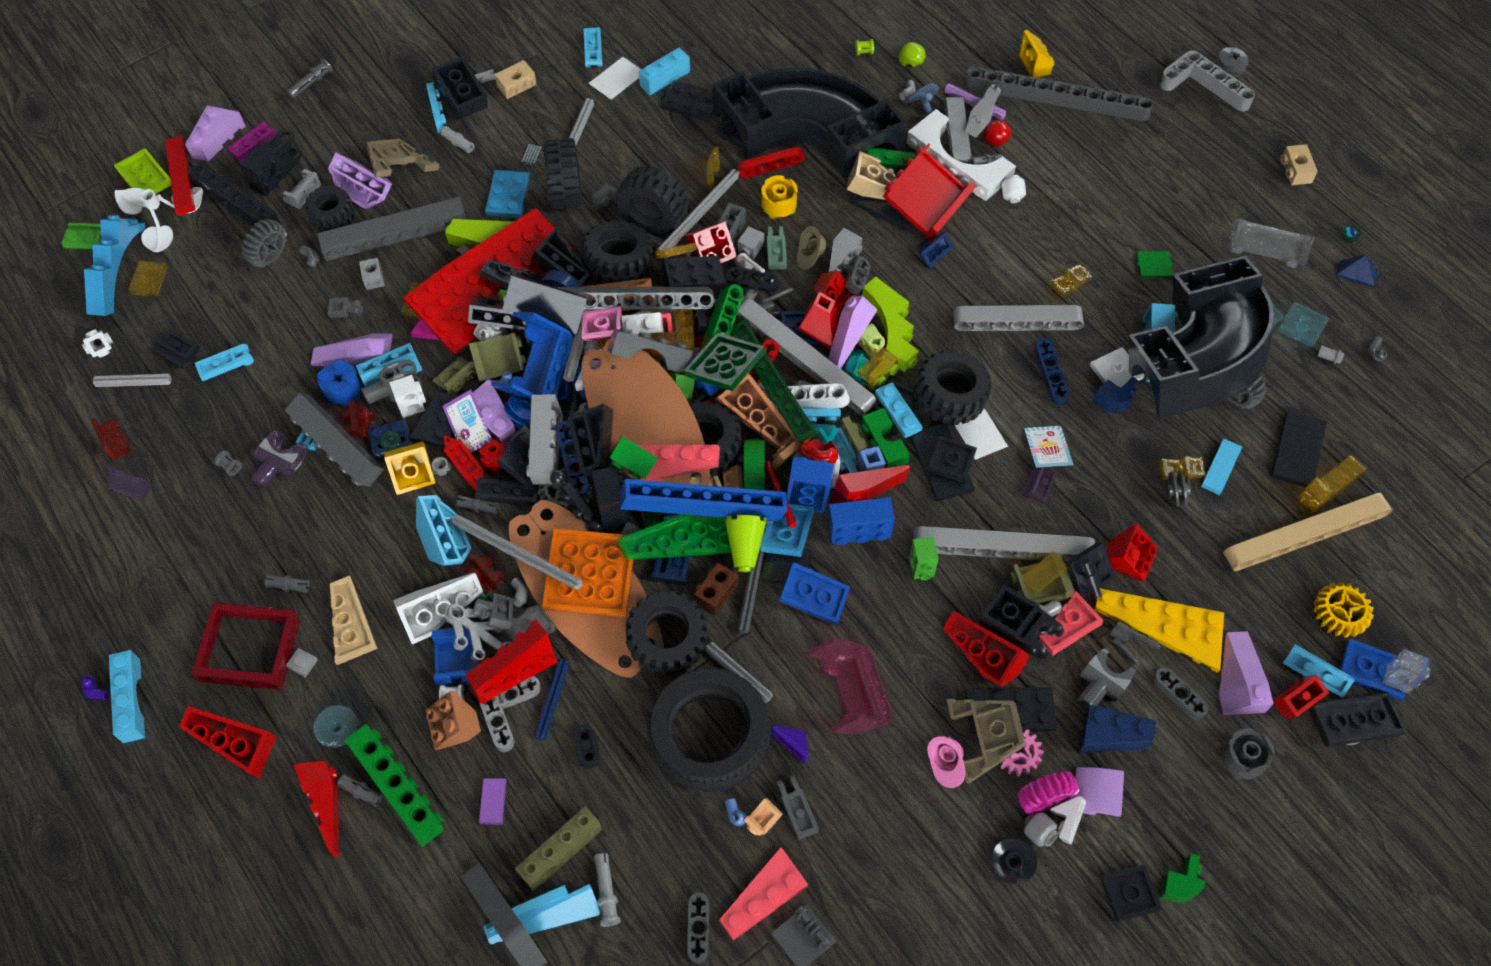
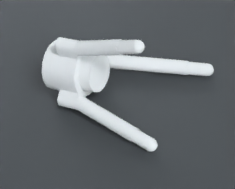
[735,253,773,289]

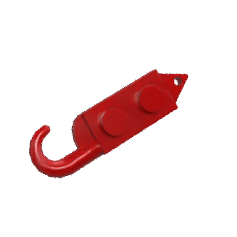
[444,436,496,492]

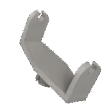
[965,84,1001,138]

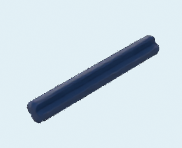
[534,659,569,741]

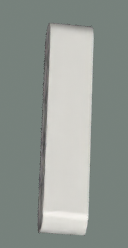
[760,383,850,411]

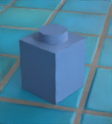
[857,446,885,472]

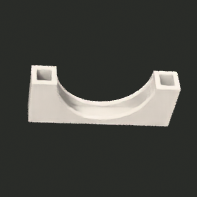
[906,109,1016,201]

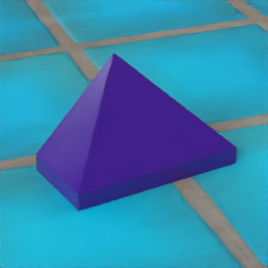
[772,725,808,764]

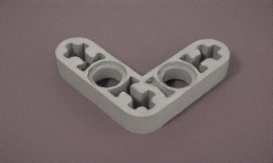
[480,676,541,752]

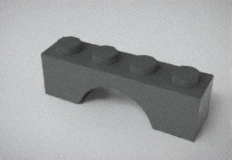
[607,326,692,374]

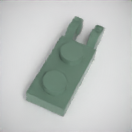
[767,226,787,270]

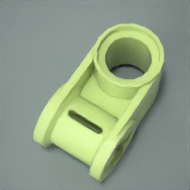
[857,323,885,360]

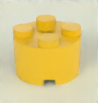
[761,175,797,219]

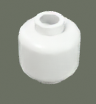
[1002,175,1026,203]

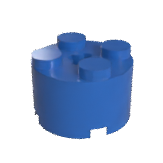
[317,360,362,406]

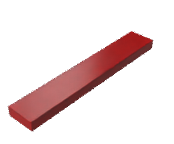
[165,135,195,216]

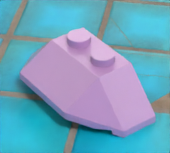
[328,152,392,209]

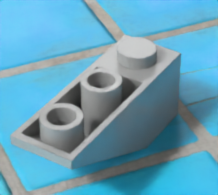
[829,228,863,274]

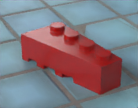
[465,619,557,704]
[179,706,277,778]

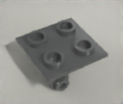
[771,904,837,966]

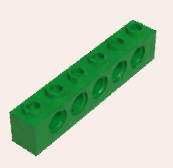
[345,724,444,847]

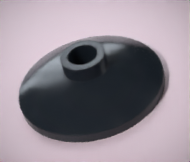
[991,838,1037,885]

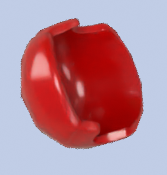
[984,120,1012,147]

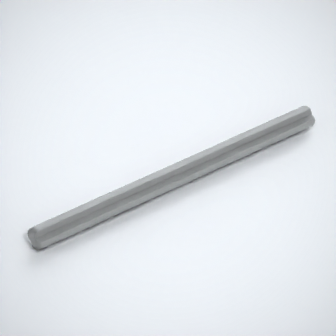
[657,169,740,257]
[452,515,583,590]

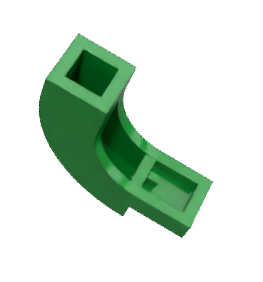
[744,438,766,490]

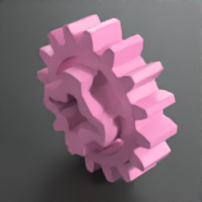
[1001,729,1044,777]

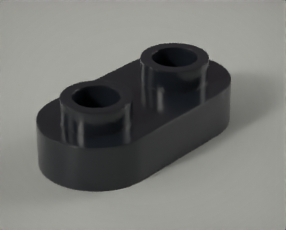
[573,724,600,769]

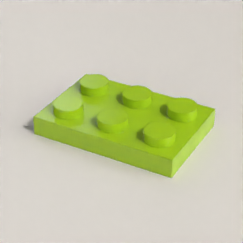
[114,148,171,194]

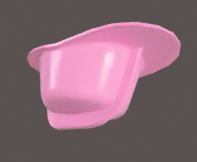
[927,736,966,788]

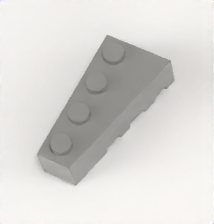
[526,394,563,484]

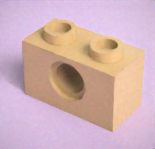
[494,60,537,99]
[1280,144,1318,185]

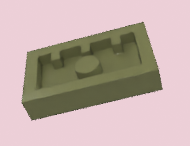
[433,356,477,394]
[840,416,871,458]

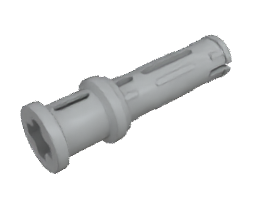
[594,853,621,927]

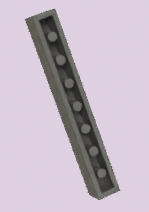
[317,197,466,261]

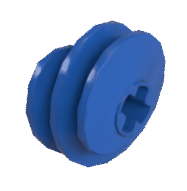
[504,396,531,429]

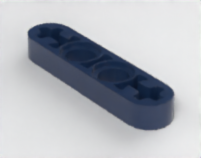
[1035,338,1069,405]
[556,421,590,497]

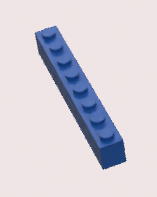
[619,479,787,521]

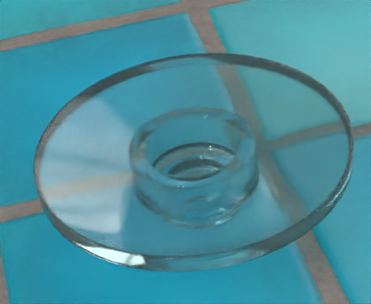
[313,705,358,748]

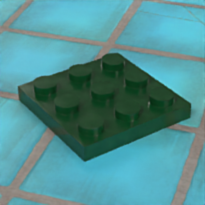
[684,333,766,391]

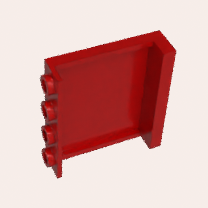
[882,143,976,239]

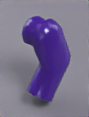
[81,676,110,700]

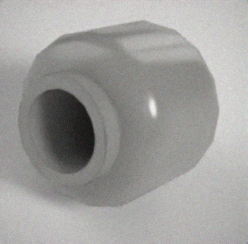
[1024,812,1059,847]

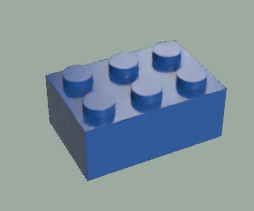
[786,457,834,513]
[828,497,895,545]

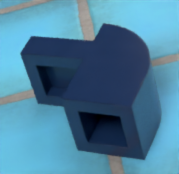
[1093,376,1139,413]

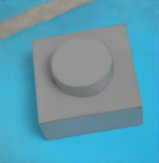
[286,648,318,677]

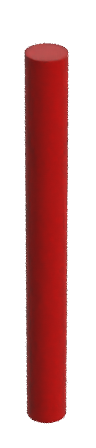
[765,461,797,528]

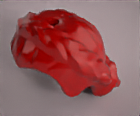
[797,439,839,464]

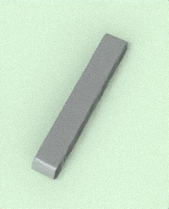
[953,305,1084,331]

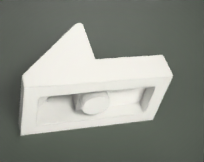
[1050,796,1086,845]

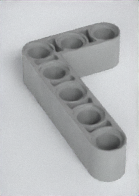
[1159,50,1255,111]

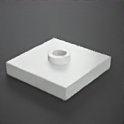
[1090,347,1144,388]

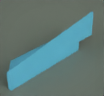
[483,884,600,944]

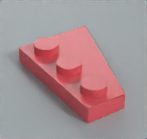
[1039,591,1103,656]

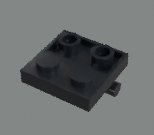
[1066,541,1115,599]

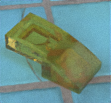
[707,147,720,187]
[1050,264,1093,298]
[1159,456,1206,480]

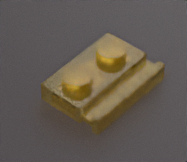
[128,261,167,297]

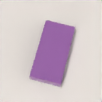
[479,779,507,825]

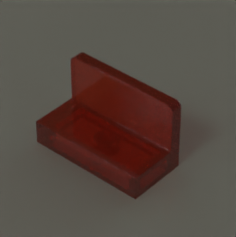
[91,418,131,460]

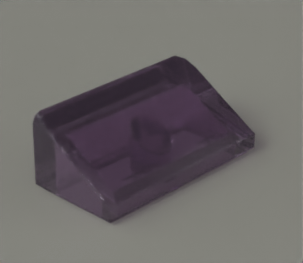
[1022,464,1058,504]
[108,467,150,501]

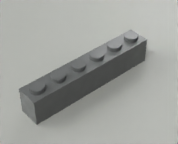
[285,393,384,487]

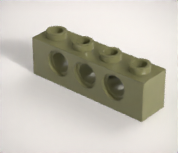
[515,806,602,892]

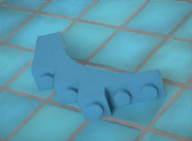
[84,215,145,316]

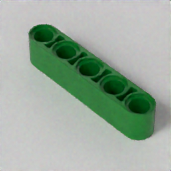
[698,284,744,354]

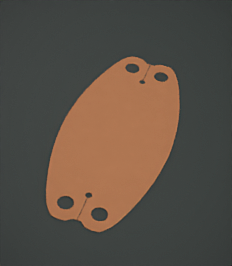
[582,338,710,486]
[509,500,664,678]

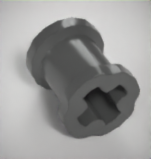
[214,451,242,476]

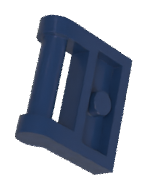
[367,419,413,460]
[648,556,691,585]

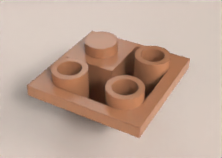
[426,691,481,750]

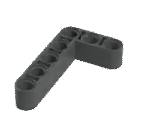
[460,862,548,966]

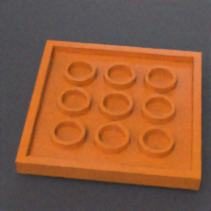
[542,528,634,617]

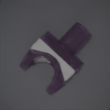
[250,430,308,489]

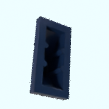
[919,232,954,268]
[1336,255,1378,287]

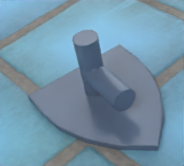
[904,83,939,114]

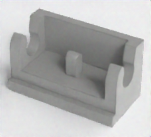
[282,169,321,209]

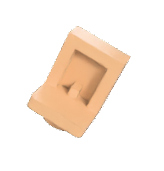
[744,798,783,836]

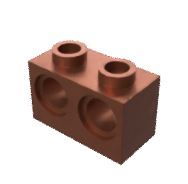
[694,563,739,615]

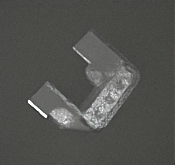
[1228,218,1315,268]

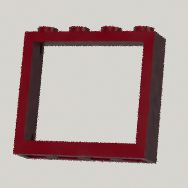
[191,602,301,690]

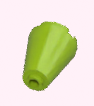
[725,515,766,572]

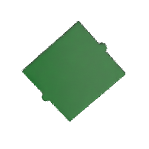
[1136,251,1173,278]

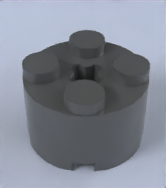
[1221,728,1275,779]

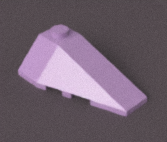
[828,296,877,369]
[311,333,392,367]

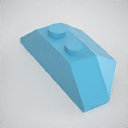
[416,495,471,566]

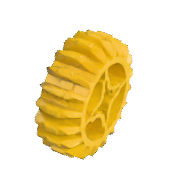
[1313,582,1374,638]

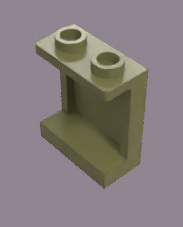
[469,333,527,382]
[1009,554,1074,605]

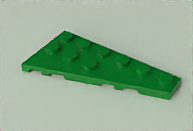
[617,514,736,560]

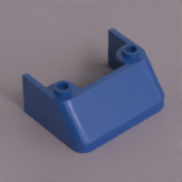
[491,312,573,400]

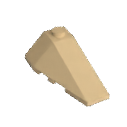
[847,151,897,200]

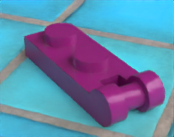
[227,122,277,162]

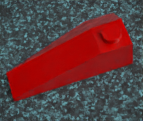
[829,465,911,504]
[943,611,1030,688]
[293,761,339,857]

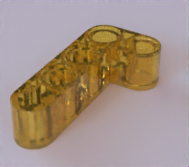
[1298,455,1367,514]

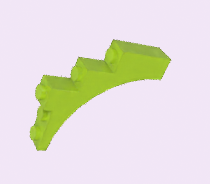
[862,277,918,391]

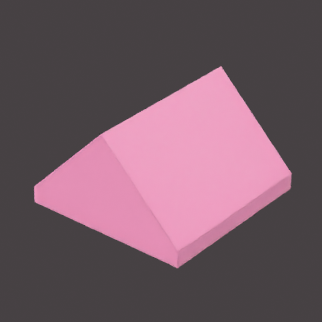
[582,306,622,342]

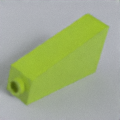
[445,219,513,250]

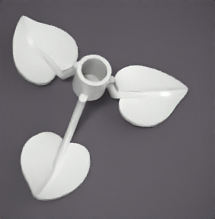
[115,187,203,252]

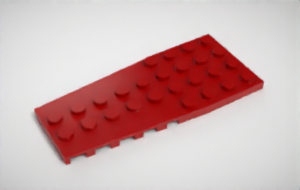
[403,208,572,356]

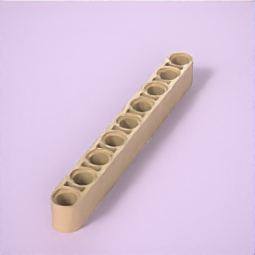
[1223,493,1392,571]

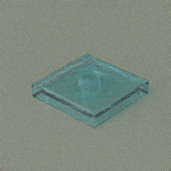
[1278,301,1329,348]

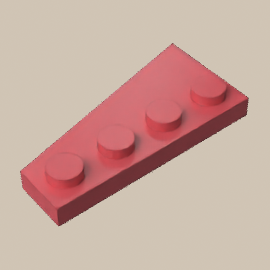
[635,445,720,481]
[720,847,808,940]

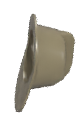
[796,226,826,270]

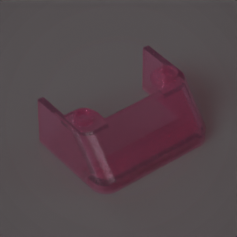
[807,637,894,735]

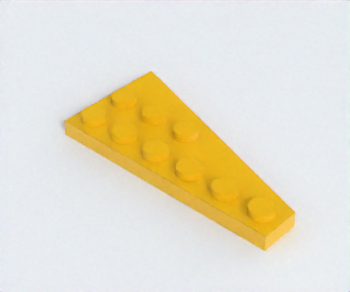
[1094,589,1224,673]

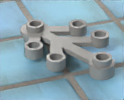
[444,604,511,663]

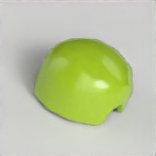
[898,42,926,67]

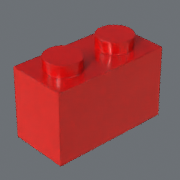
[1273,675,1329,719]

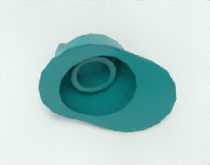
[842,350,876,387]

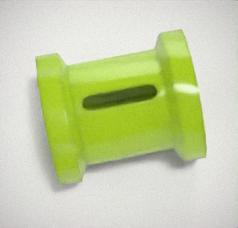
[855,39,874,55]

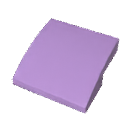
[1074,767,1124,817]

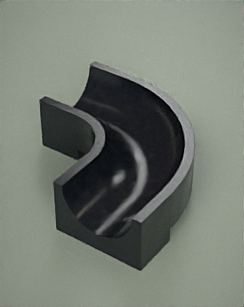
[712,68,907,178]
[1129,256,1274,419]

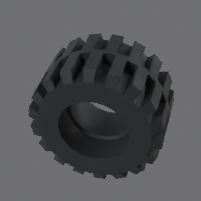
[305,185,355,232]

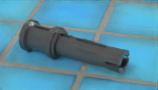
[286,58,333,100]

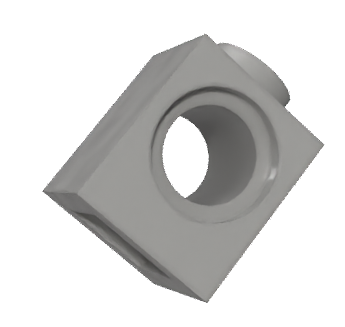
[738,226,764,260]
[359,258,385,290]

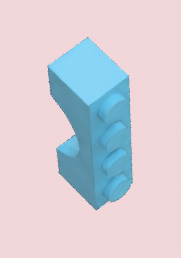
[109,650,145,743]

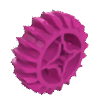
[1017,771,1080,814]

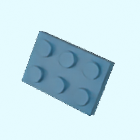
[485,170,530,218]
[760,504,814,557]

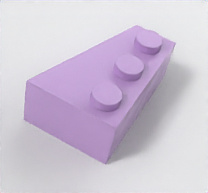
[185,106,245,162]
[473,379,516,447]

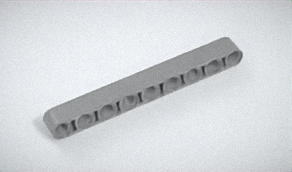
[736,297,877,416]
[913,526,1095,562]

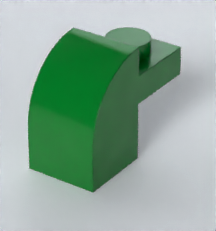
[1160,854,1206,903]

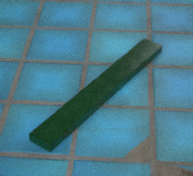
[730,320,817,444]

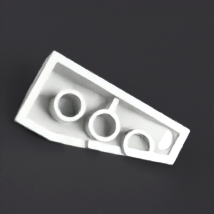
[393,572,483,644]

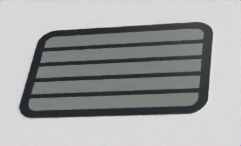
[520,143,543,165]

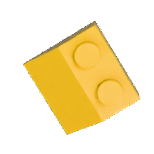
[1019,30,1054,78]
[384,441,436,495]

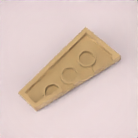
[330,576,378,665]

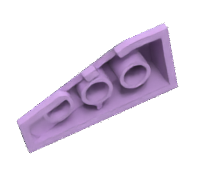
[1218,631,1273,715]

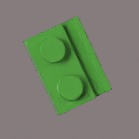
[61,223,101,249]

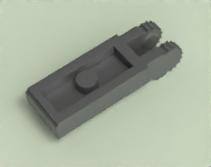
[776,775,819,840]

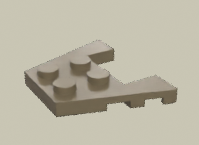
[367,139,439,177]
[947,699,1026,783]

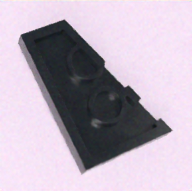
[479,260,544,289]
[409,391,457,448]

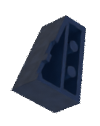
[1079,704,1156,754]

